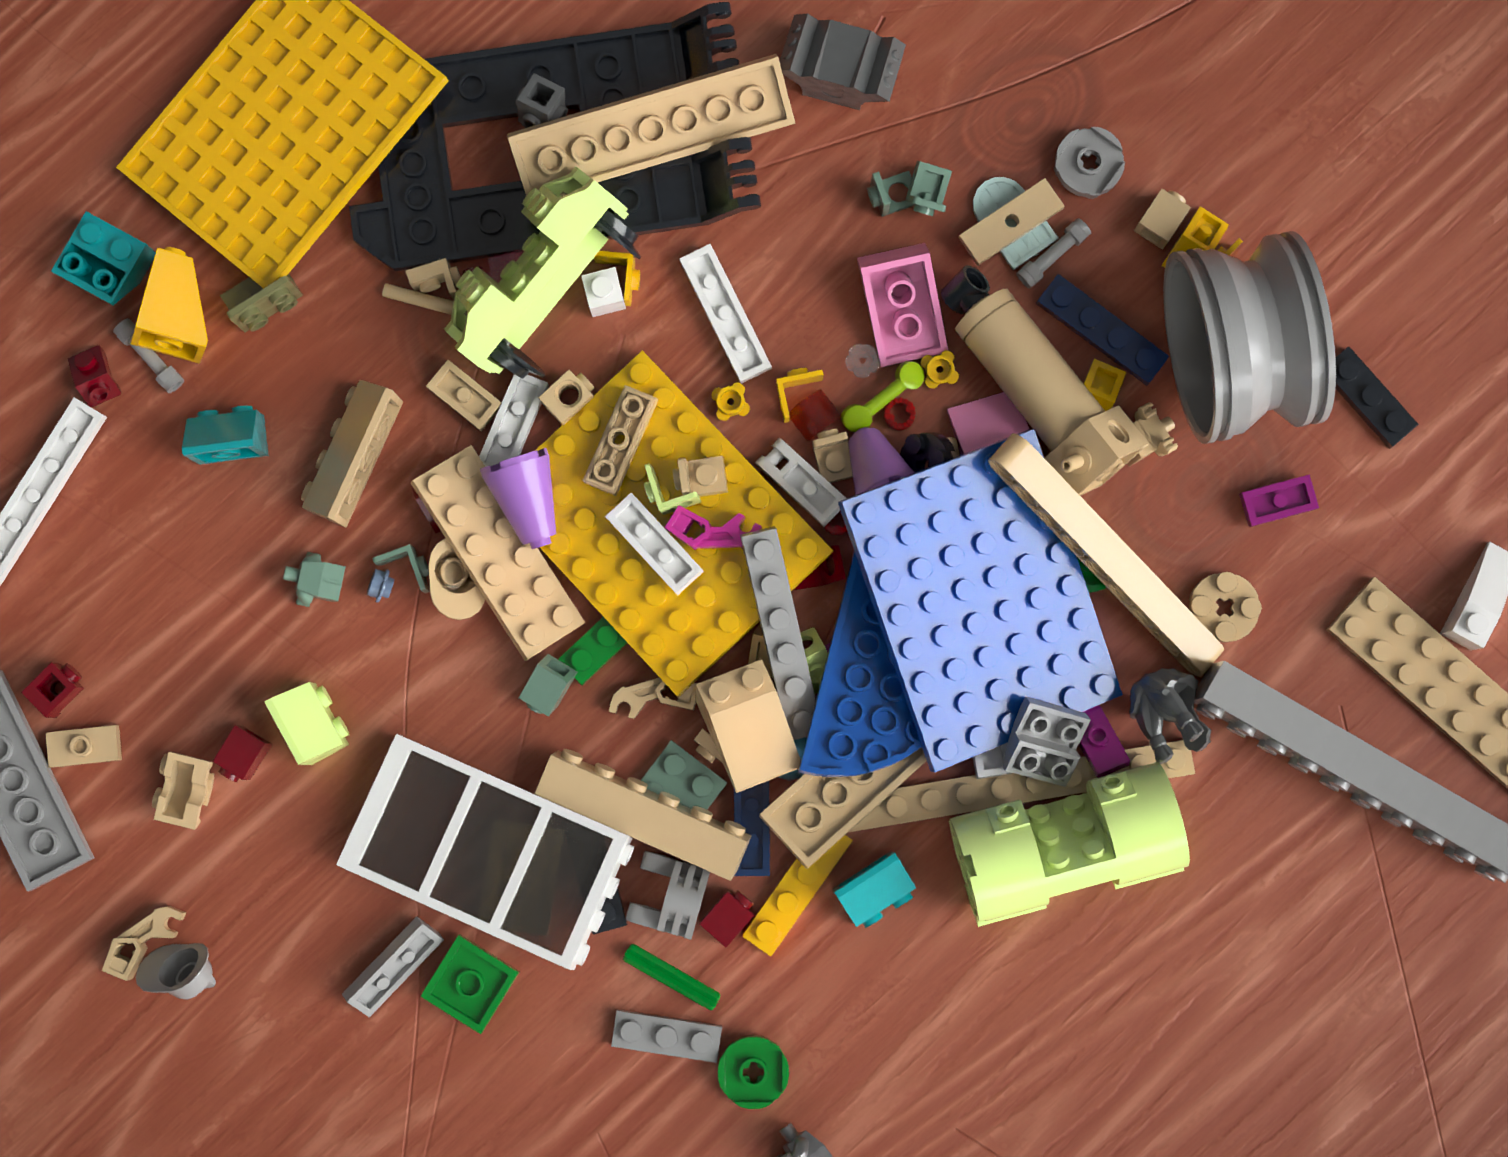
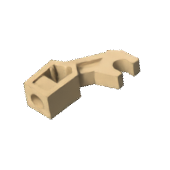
[608,677,697,719]
[102,906,186,981]

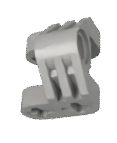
[625,851,710,940]

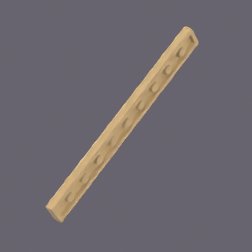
[849,740,1195,832]

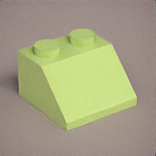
[264,682,349,765]

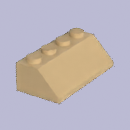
[301,380,403,528]

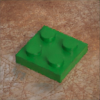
[420,934,520,1034]

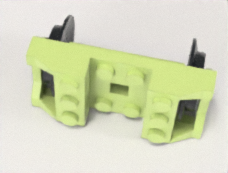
[444,166,641,379]

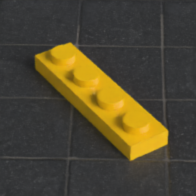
[742,835,853,957]

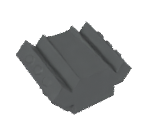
[779,14,906,110]

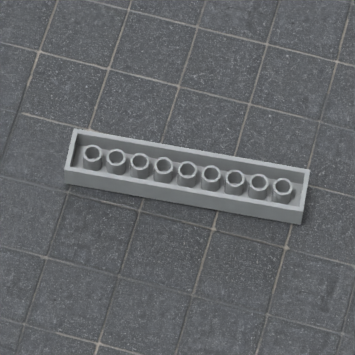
[1195,661,1508,883]

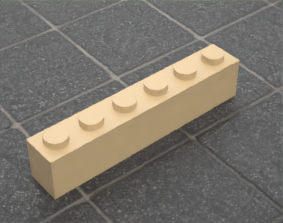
[535,749,752,881]

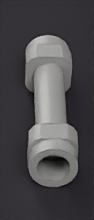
[1016,218,1091,289]
[113,318,184,393]

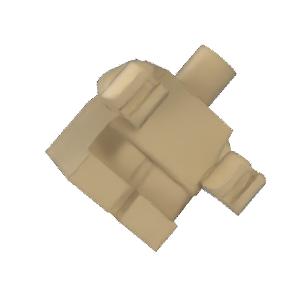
[1127,402,1178,467]

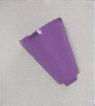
[848,427,915,495]
[480,448,556,549]

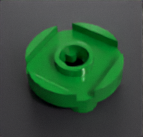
[718,1035,789,1109]

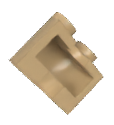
[152,752,214,830]

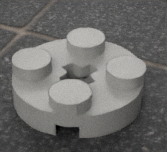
[1054,127,1125,199]

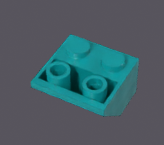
[51,211,156,306]

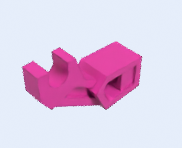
[665,505,763,550]

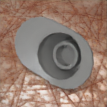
[135,943,216,1000]

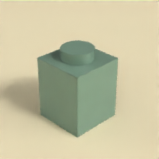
[519,654,578,717]

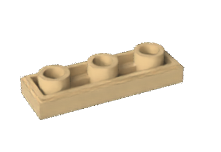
[958,178,1065,266]
[583,385,658,496]

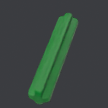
[623,944,720,1010]

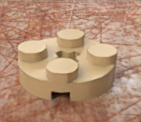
[1189,572,1262,643]

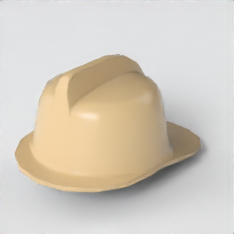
[429,538,485,620]

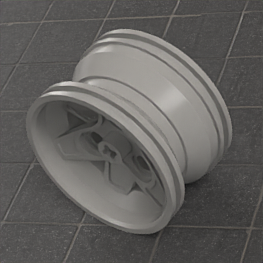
[1163,231,1336,444]

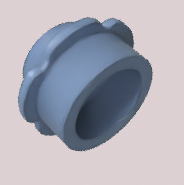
[366,569,395,603]

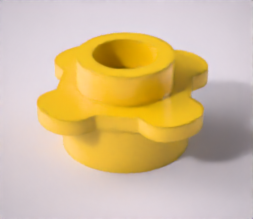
[920,350,959,389]
[712,383,750,421]

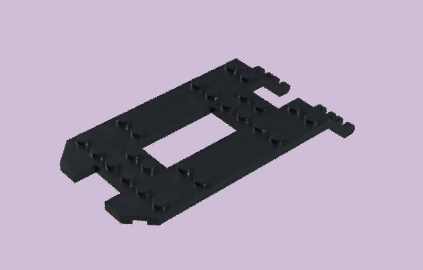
[349,2,761,271]

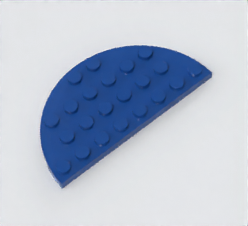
[798,551,922,777]

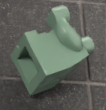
[283,552,346,607]

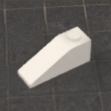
[1440,542,1508,650]

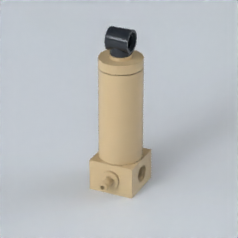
[941,265,1149,496]

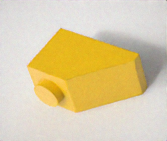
[1162,206,1229,267]

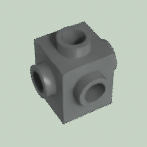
[515,73,568,128]

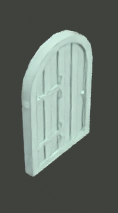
[973,177,1059,270]

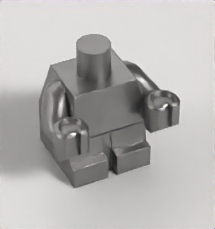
[777,1123,833,1157]

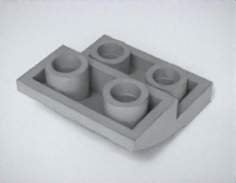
[1003,696,1091,787]

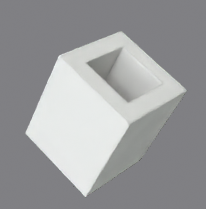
[581,267,626,317]

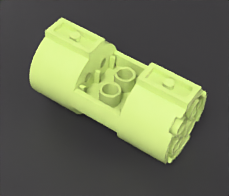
[949,762,1190,927]

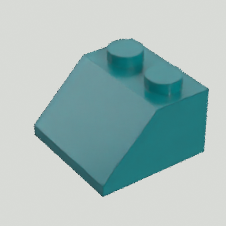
[182,406,269,465]
[832,851,916,928]

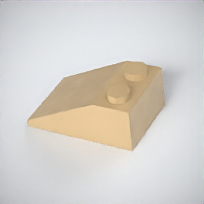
[695,659,801,793]

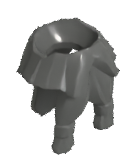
[1129,668,1211,764]

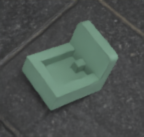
[905,161,952,216]

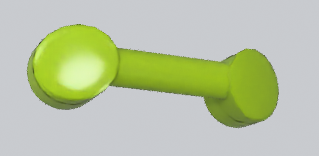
[841,361,925,432]

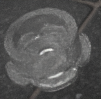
[845,344,880,378]

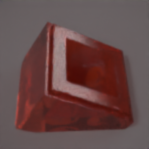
[789,389,841,441]

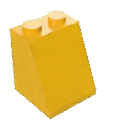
[131,247,208,364]

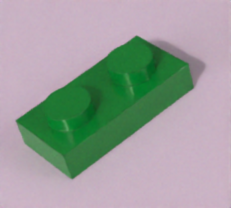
[558,617,627,686]

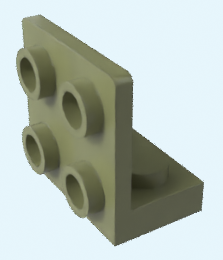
[220,274,303,332]

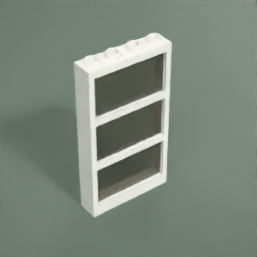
[336,734,634,970]

